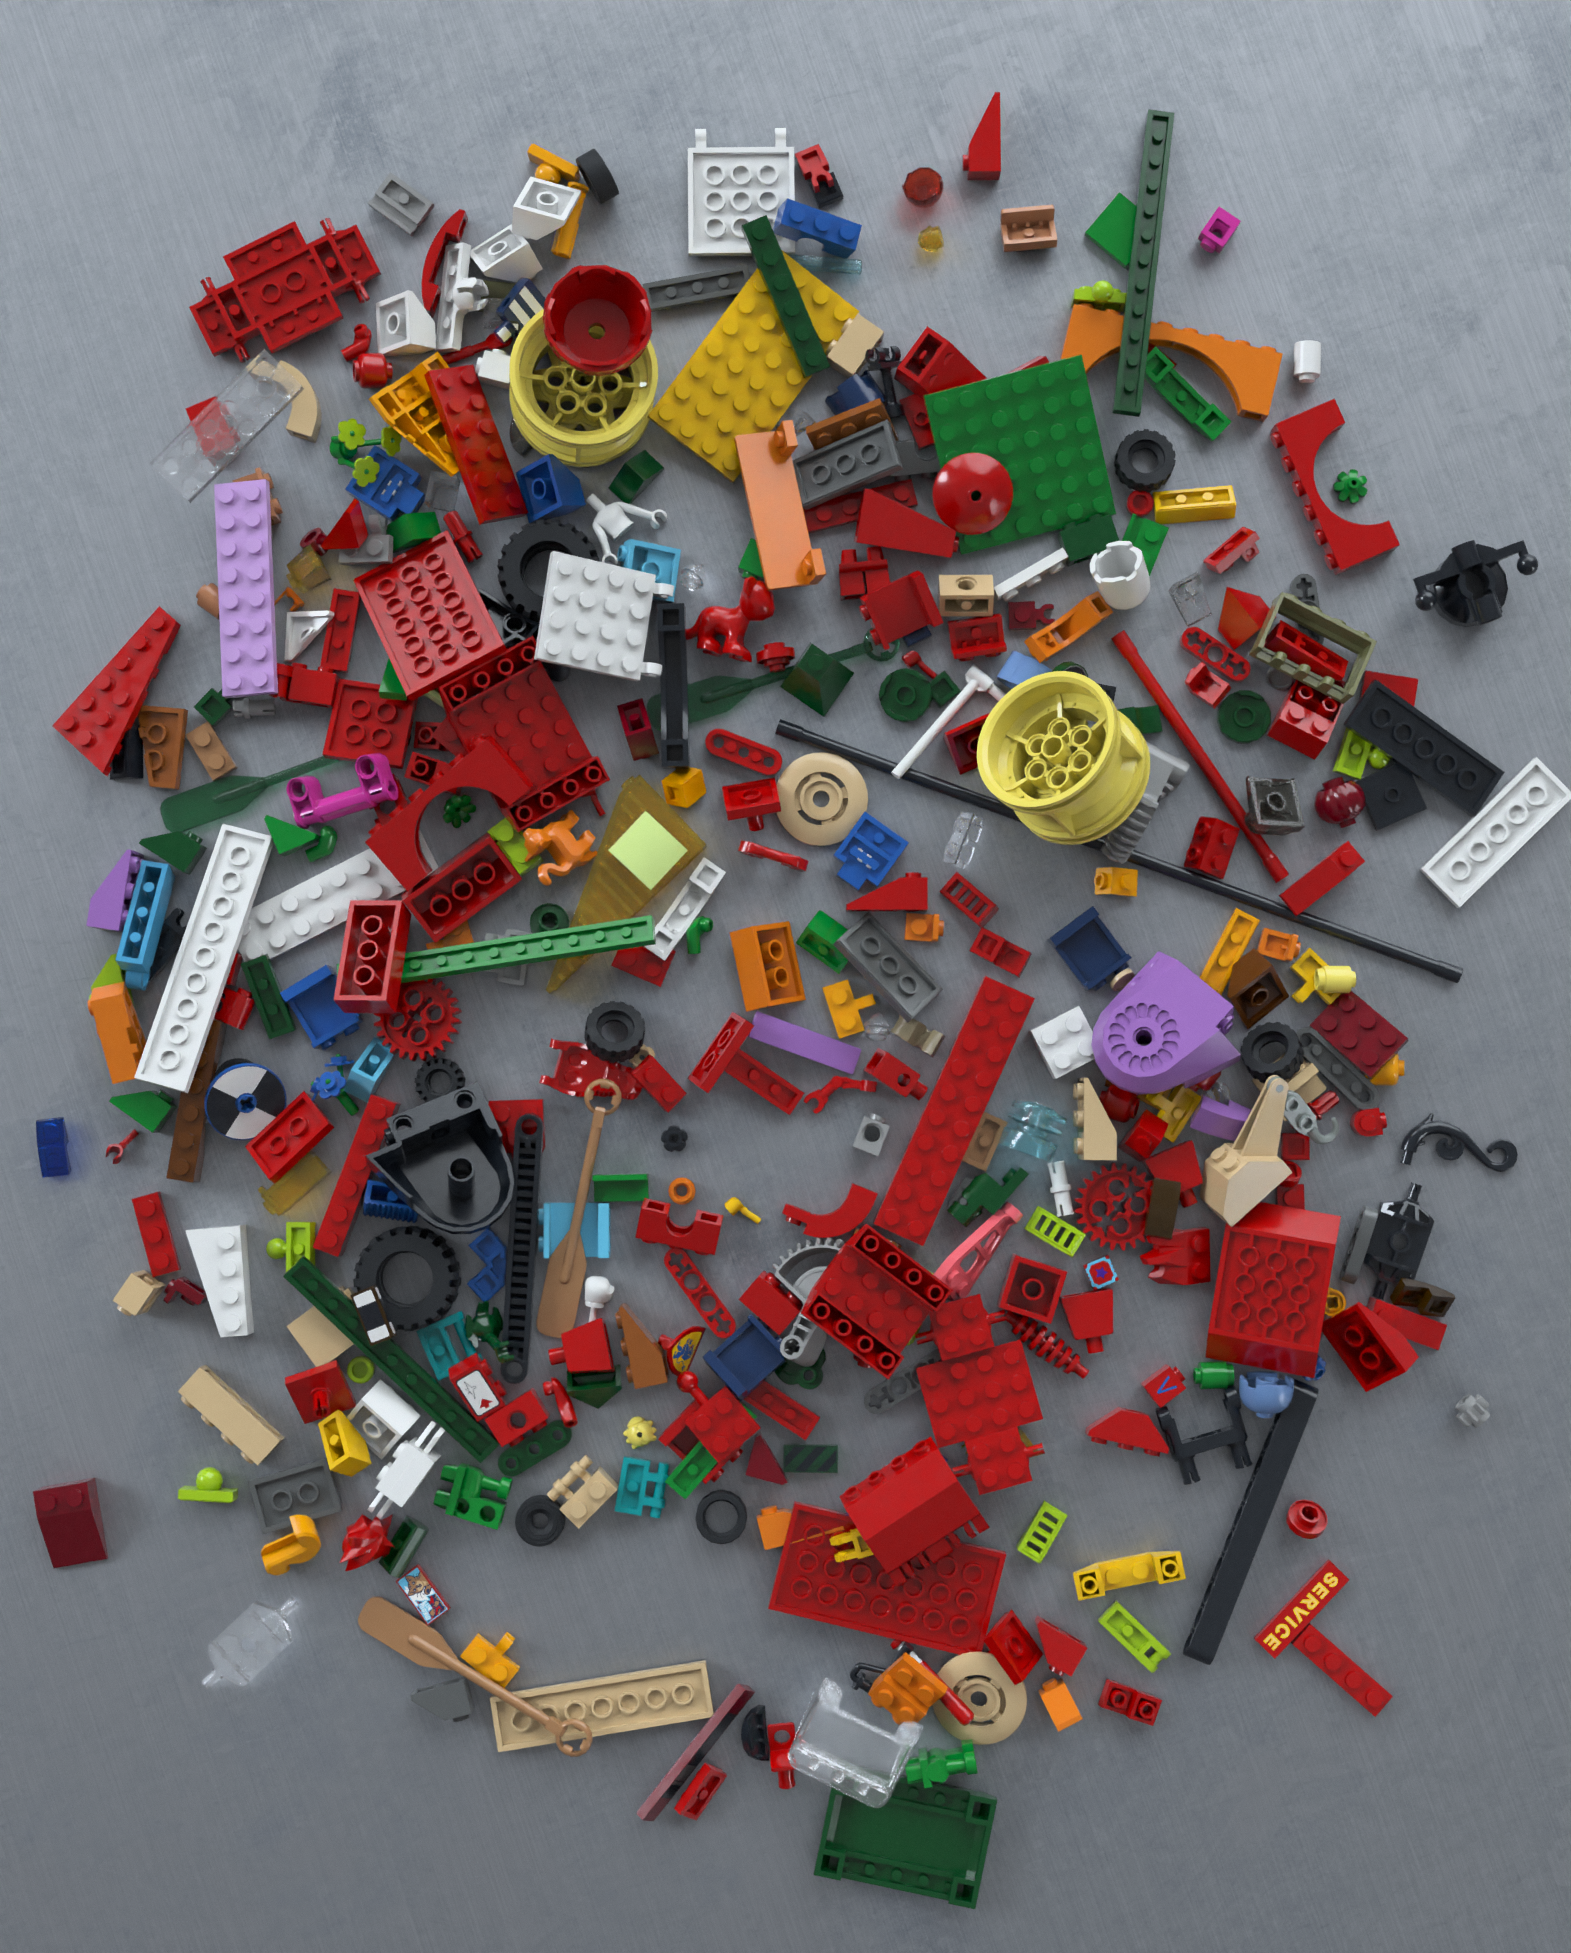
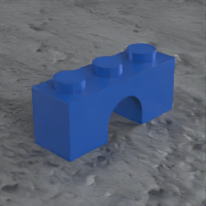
[773,198,862,259]

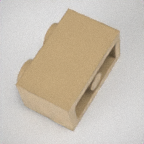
[825,314,884,379]

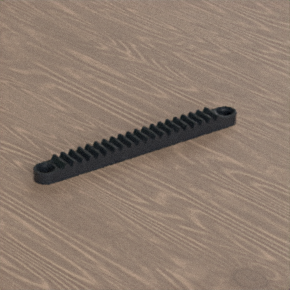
[500,1113,544,1384]

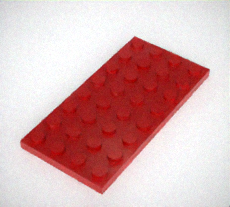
[768,1501,1007,1655]

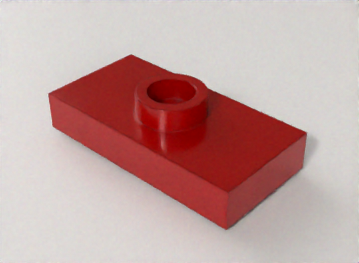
[899,394,934,451]

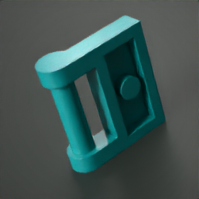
[416,1310,483,1381]

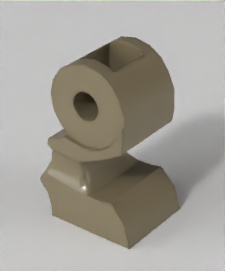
[890,1015,945,1058]

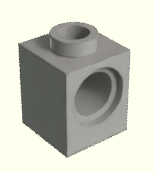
[852,1113,890,1156]

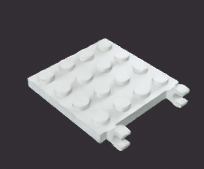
[688,128,795,256]
[534,551,674,682]

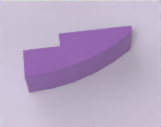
[1190,1095,1252,1141]

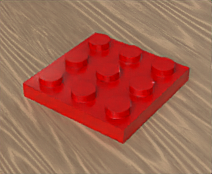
[322,678,418,769]

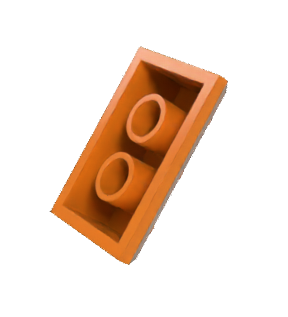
[730,921,806,1012]

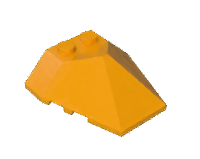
[369,351,459,477]

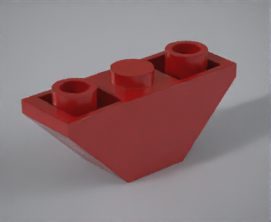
[1085,1407,1169,1457]

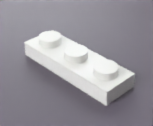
[994,548,1068,602]

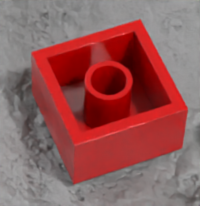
[996,1253,1067,1324]

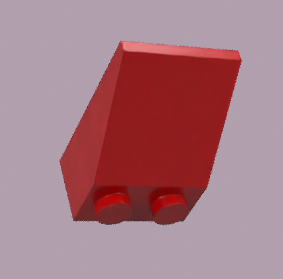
[1322,1302,1419,1392]

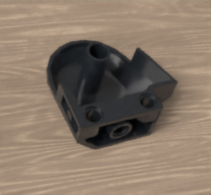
[366,1082,514,1234]

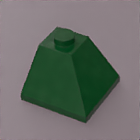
[780,642,854,717]

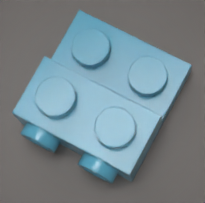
[617,539,681,603]

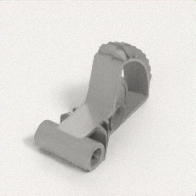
[1100,742,1190,863]
[772,1237,844,1367]

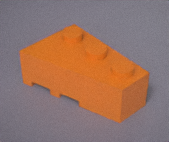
[87,981,146,1084]

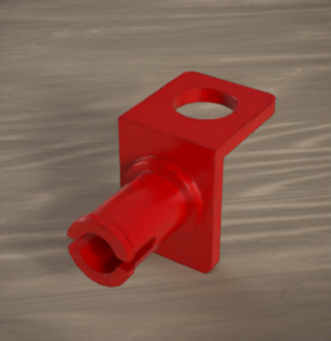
[767,1722,799,1789]

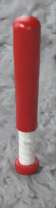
[890,1639,974,1726]

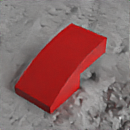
[969,927,1032,978]

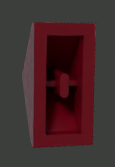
[746,1432,788,1485]

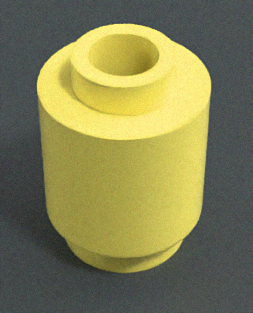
[1314,966,1356,993]

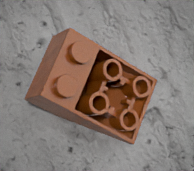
[615,1303,670,1389]

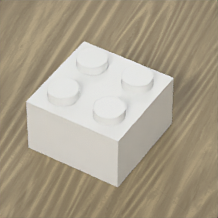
[1028,1006,1095,1079]

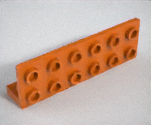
[734,420,826,591]

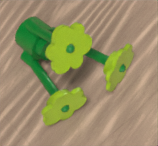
[329,418,402,487]

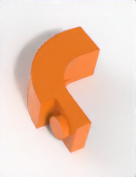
[1024,591,1113,663]

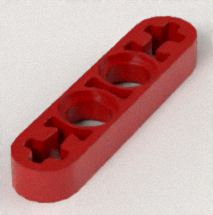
[664,1248,736,1338]

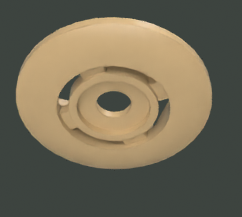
[776,752,868,846]
[932,1652,1027,1745]

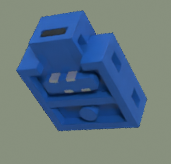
[345,445,427,522]
[833,812,909,891]

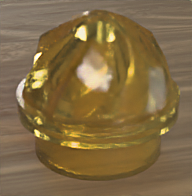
[918,225,944,252]

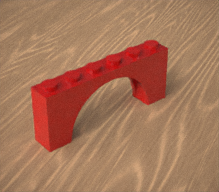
[1270,398,1400,575]
[365,735,534,892]

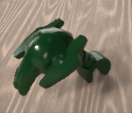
[465,1301,514,1364]

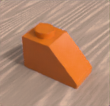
[1038,1678,1083,1732]

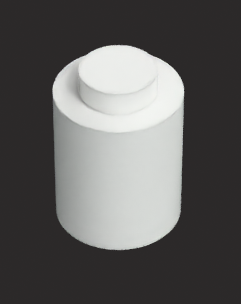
[1293,340,1321,383]

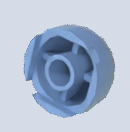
[1239,1371,1294,1418]

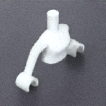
[586,494,667,566]

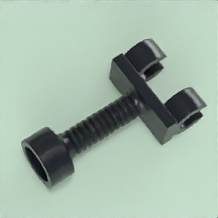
[865,346,905,419]

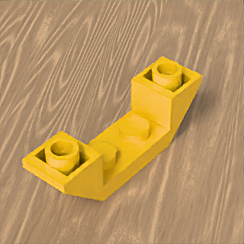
[1073,1551,1186,1601]

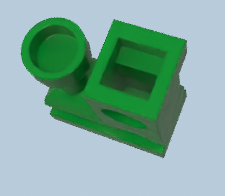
[433,1463,513,1530]
[905,1740,978,1788]

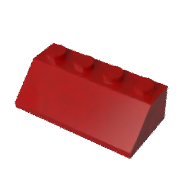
[401,832,522,943]

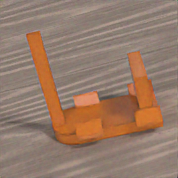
[274,587,305,611]

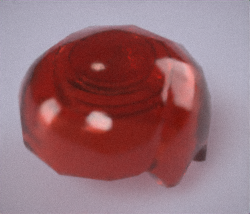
[902,167,944,208]

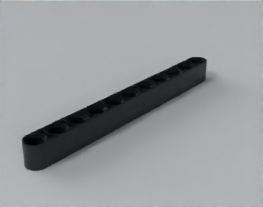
[1183,1378,1319,1665]

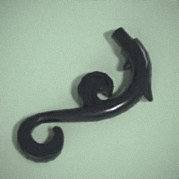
[1400,1114,1518,1172]

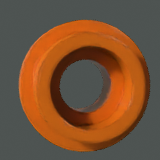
[668,1177,696,1205]

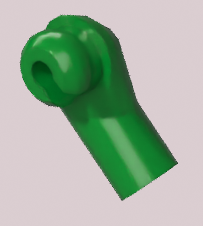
[305,825,338,862]
[686,916,713,954]

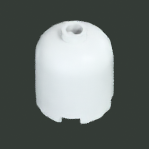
[1090,541,1151,610]

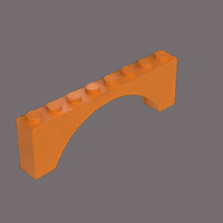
[1060,303,1283,422]

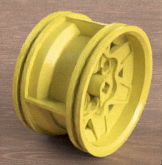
[509,309,658,467]
[977,671,1150,845]

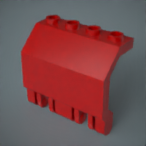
[839,1436,990,1587]

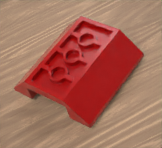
[801,1224,953,1380]

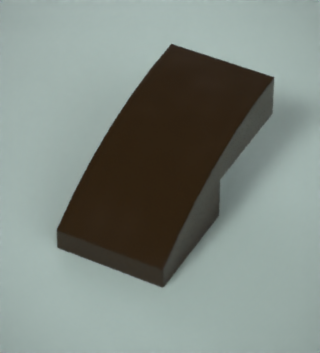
[1144,1178,1181,1240]
[1390,1278,1455,1317]

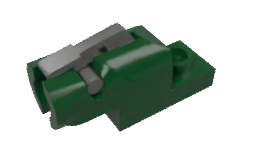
[946,1167,1029,1227]

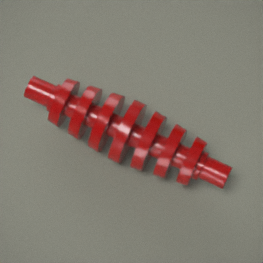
[1004,1310,1089,1379]

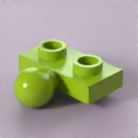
[1071,280,1126,312]
[1333,727,1390,780]
[266,1222,316,1272]

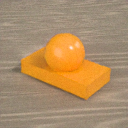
[527,143,580,184]

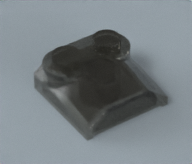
[1245,776,1305,836]

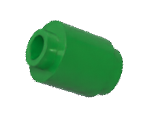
[1193,1361,1234,1390]

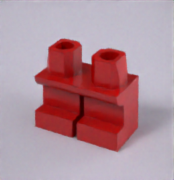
[838,546,891,601]

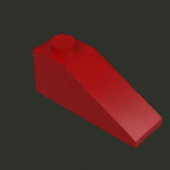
[962,92,1001,180]
[1264,620,1348,681]
[1279,841,1365,916]
[846,872,928,912]
[1366,1297,1447,1351]

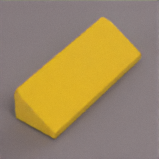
[1152,485,1237,525]

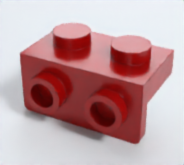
[947,613,1007,662]
[1184,816,1240,879]

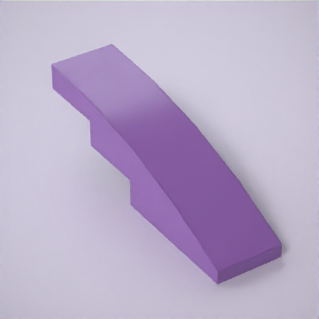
[747,1011,862,1075]

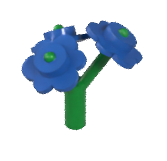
[310,1054,359,1116]

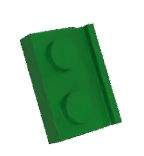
[1122,513,1169,576]

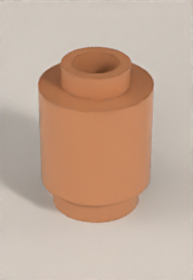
[196,583,219,620]

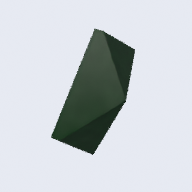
[567,1365,622,1409]

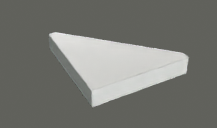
[284,611,334,663]

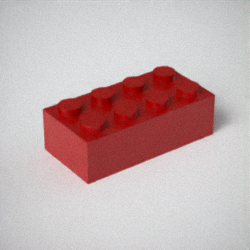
[334,900,412,1014]

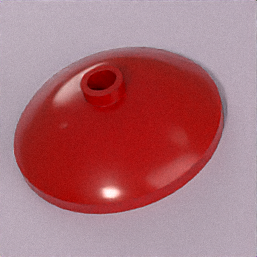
[932,453,1013,535]

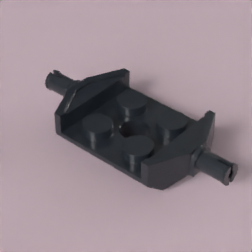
[1363,1182,1434,1300]

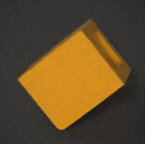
[661,767,706,808]

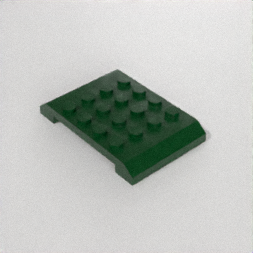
[814,1763,997,1909]

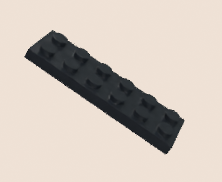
[1343,680,1505,817]

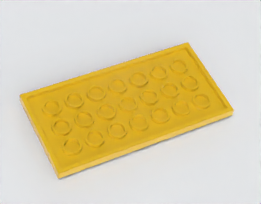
[647,250,859,483]

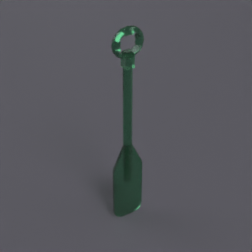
[647,628,900,731]
[160,734,411,832]

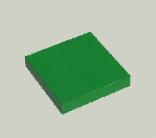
[1085,192,1136,268]

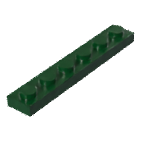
[741,215,830,378]

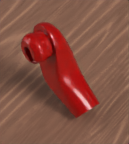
[542,1377,578,1428]

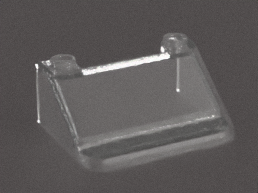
[788,1678,924,1808]

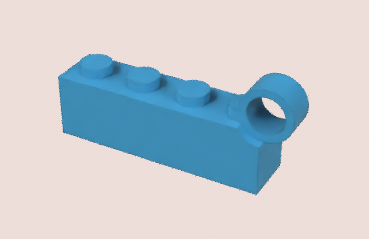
[115,860,176,991]

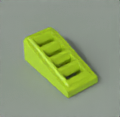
[1024,1206,1086,1257]
[1015,1500,1068,1564]

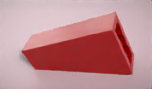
[854,488,959,558]

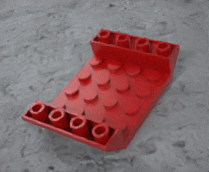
[438,636,610,832]
[1205,1202,1341,1378]

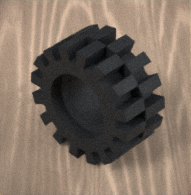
[414,1058,466,1102]

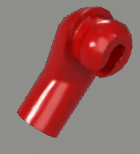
[341,324,372,362]

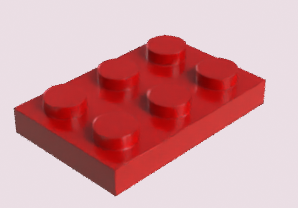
[245,1091,335,1184]

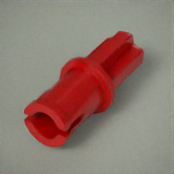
[443,511,483,563]
[1290,1090,1340,1133]

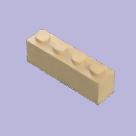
[178,1365,285,1465]

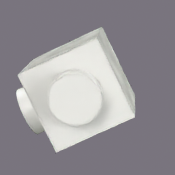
[475,349,510,390]

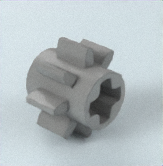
[1455,1394,1490,1428]

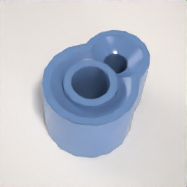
[997,651,1052,689]

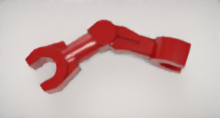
[804,1076,877,1114]

